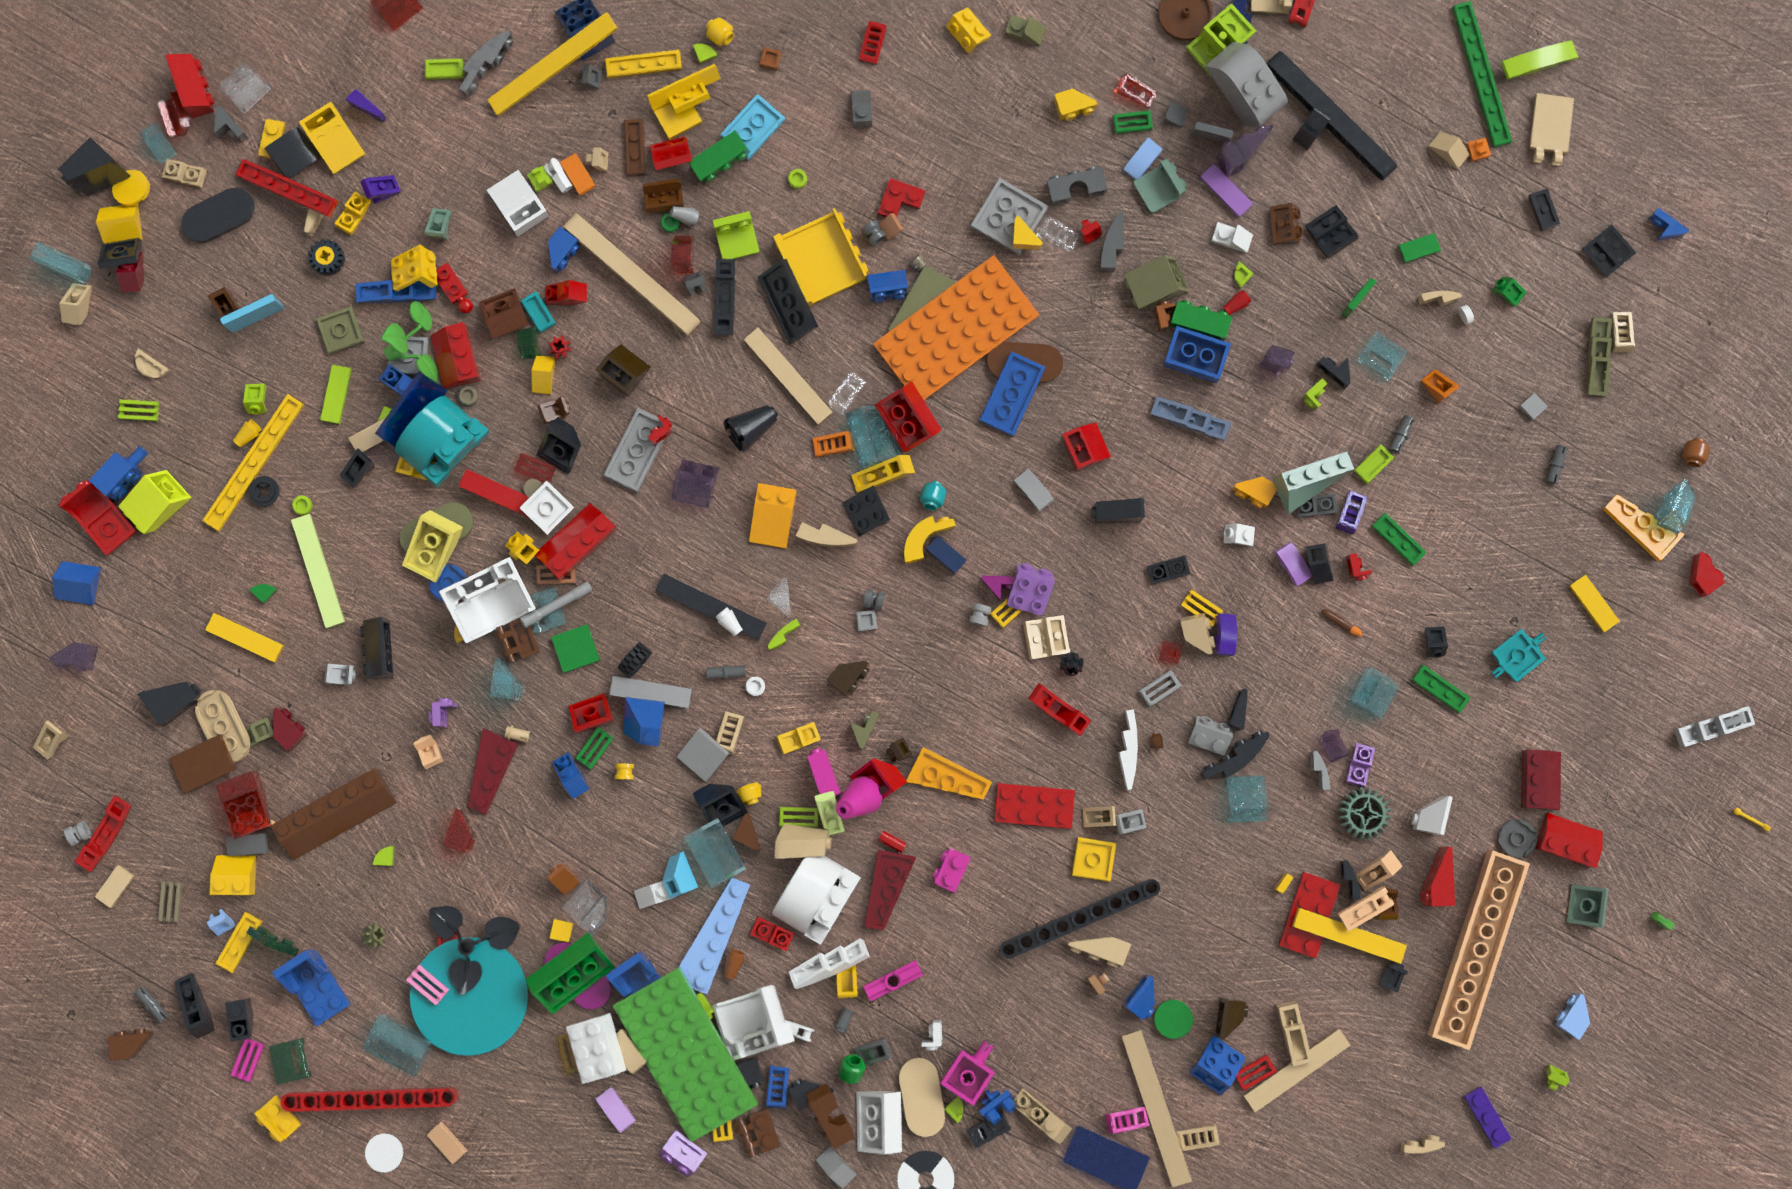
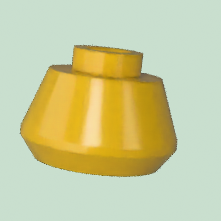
[736,782,761,806]

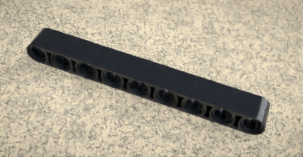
[1266,51,1397,181]
[999,879,1160,959]

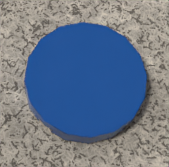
[429,564,467,602]

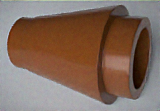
[723,949,745,979]

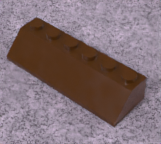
[270,769,396,860]

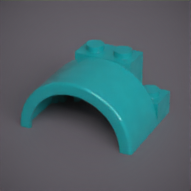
[395,396,489,488]

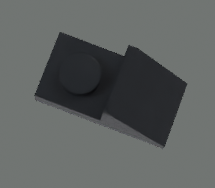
[1293,108,1330,150]
[1315,356,1351,389]
[340,448,375,488]

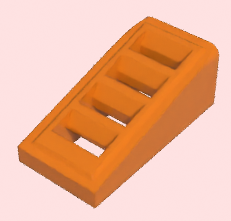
[812,431,855,457]

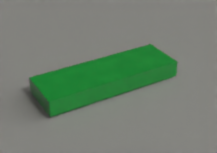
[1371,513,1427,566]
[1411,665,1471,714]

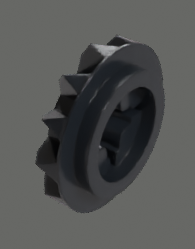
[248,476,280,506]

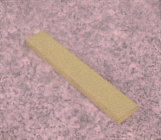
[744,328,832,425]
[1243,1029,1351,1112]

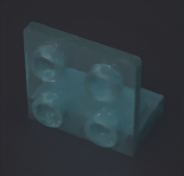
[1226,776,1269,822]

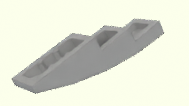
[609,676,692,708]
[1674,706,1755,748]

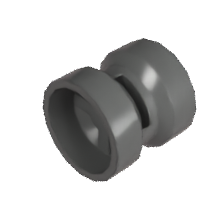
[861,220,887,246]
[862,589,885,611]

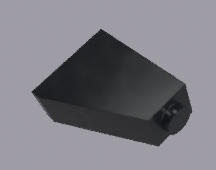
[1091,498,1145,523]
[137,681,202,726]

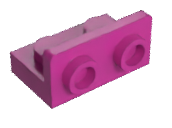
[932,848,971,893]

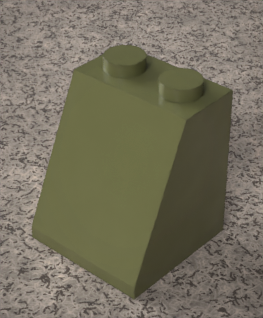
[1124,255,1190,310]

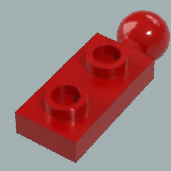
[436,262,473,314]

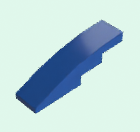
[356,280,436,303]

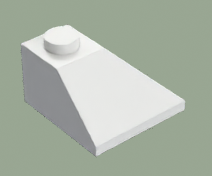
[1411,796,1453,835]

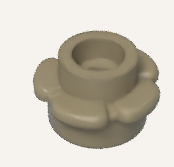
[909,253,926,271]

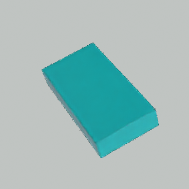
[520,291,556,334]

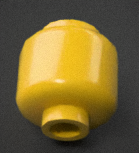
[706,18,734,46]

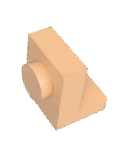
[413,735,443,769]

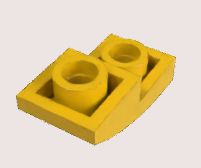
[334,192,371,236]

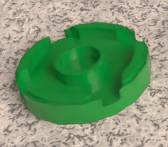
[1154,999,1193,1039]

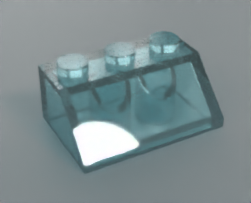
[845,405,902,468]
[683,818,746,889]
[364,1014,433,1077]

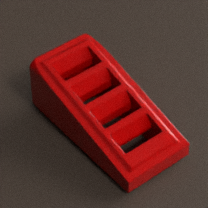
[859,21,887,65]

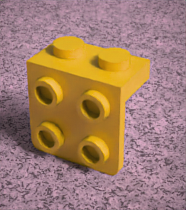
[391,244,437,291]

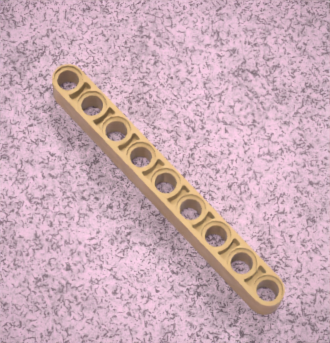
[563,213,701,336]

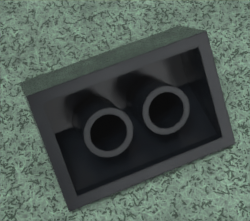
[360,617,394,679]

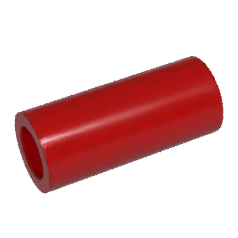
[878,830,907,853]

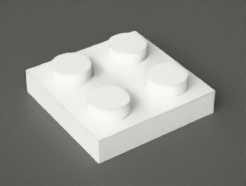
[519,480,574,535]

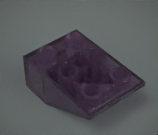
[1216,125,1273,178]

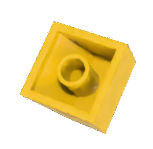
[210,855,256,895]

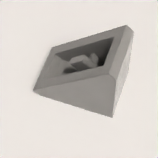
[1115,809,1147,834]
[816,1146,857,1188]

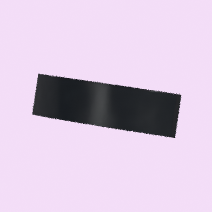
[714,259,735,335]

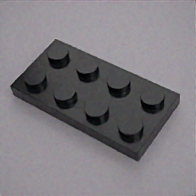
[758,259,818,344]

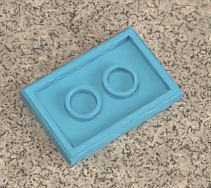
[720,94,786,161]
[220,294,284,333]

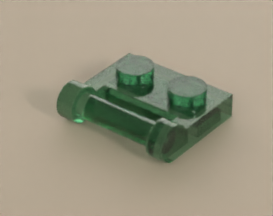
[269,1038,312,1085]

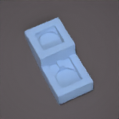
[1123,138,1163,180]

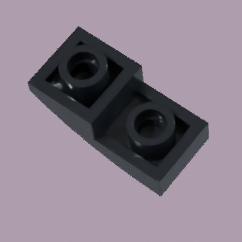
[1147,555,1191,584]

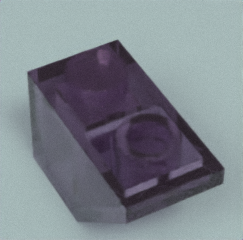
[1260,345,1295,376]
[49,642,98,672]

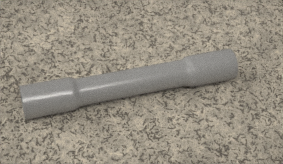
[520,581,592,628]

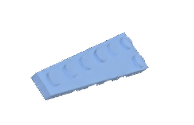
[678,878,750,994]

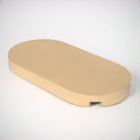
[195,690,250,763]
[899,1057,945,1137]

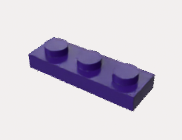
[1464,1086,1512,1148]

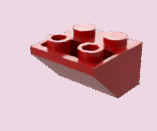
[1061,422,1111,472]

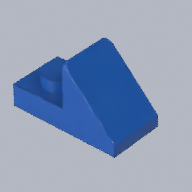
[1649,208,1689,241]

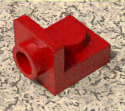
[648,414,673,446]
[1346,553,1372,581]

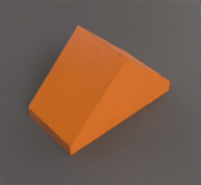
[1421,369,1459,404]

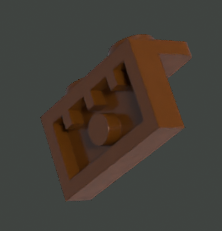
[1270,203,1302,245]

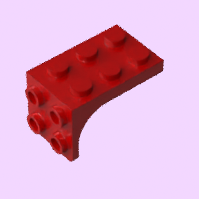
[58,480,138,556]

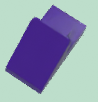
[360,175,401,203]

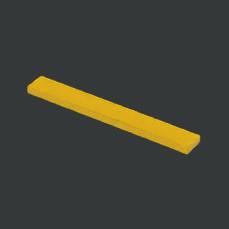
[487,12,618,116]
[202,394,304,532]

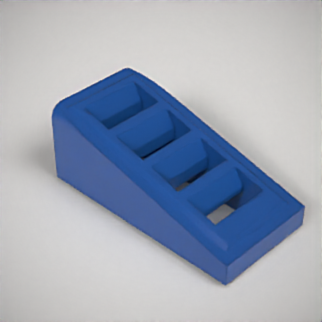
[766,1066,790,1109]

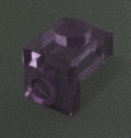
[1321,729,1348,763]

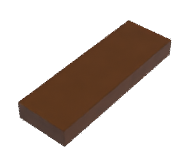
[624,119,646,177]

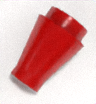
[1223,290,1252,316]

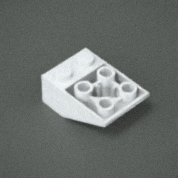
[487,170,549,237]

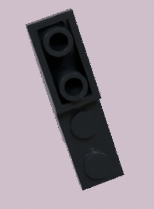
[1200,730,1270,780]

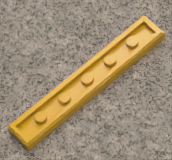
[1292,908,1407,964]

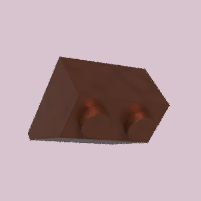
[480,288,528,338]

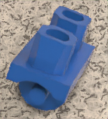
[979,1090,1016,1125]

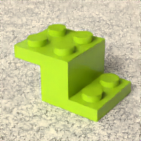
[1186,3,1256,76]

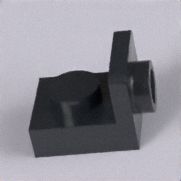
[1424,627,1448,658]

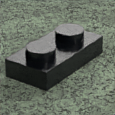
[1528,188,1560,231]

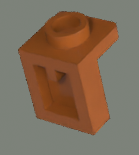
[1154,301,1175,332]

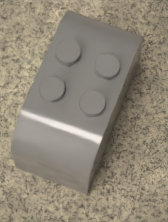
[1206,42,1288,128]

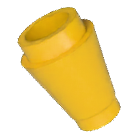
[233,419,262,447]

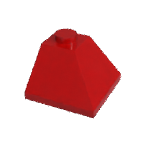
[849,758,907,800]

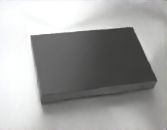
[1190,122,1233,144]

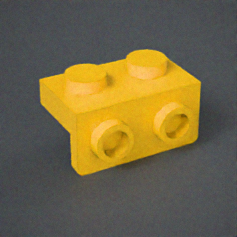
[946,7,991,54]

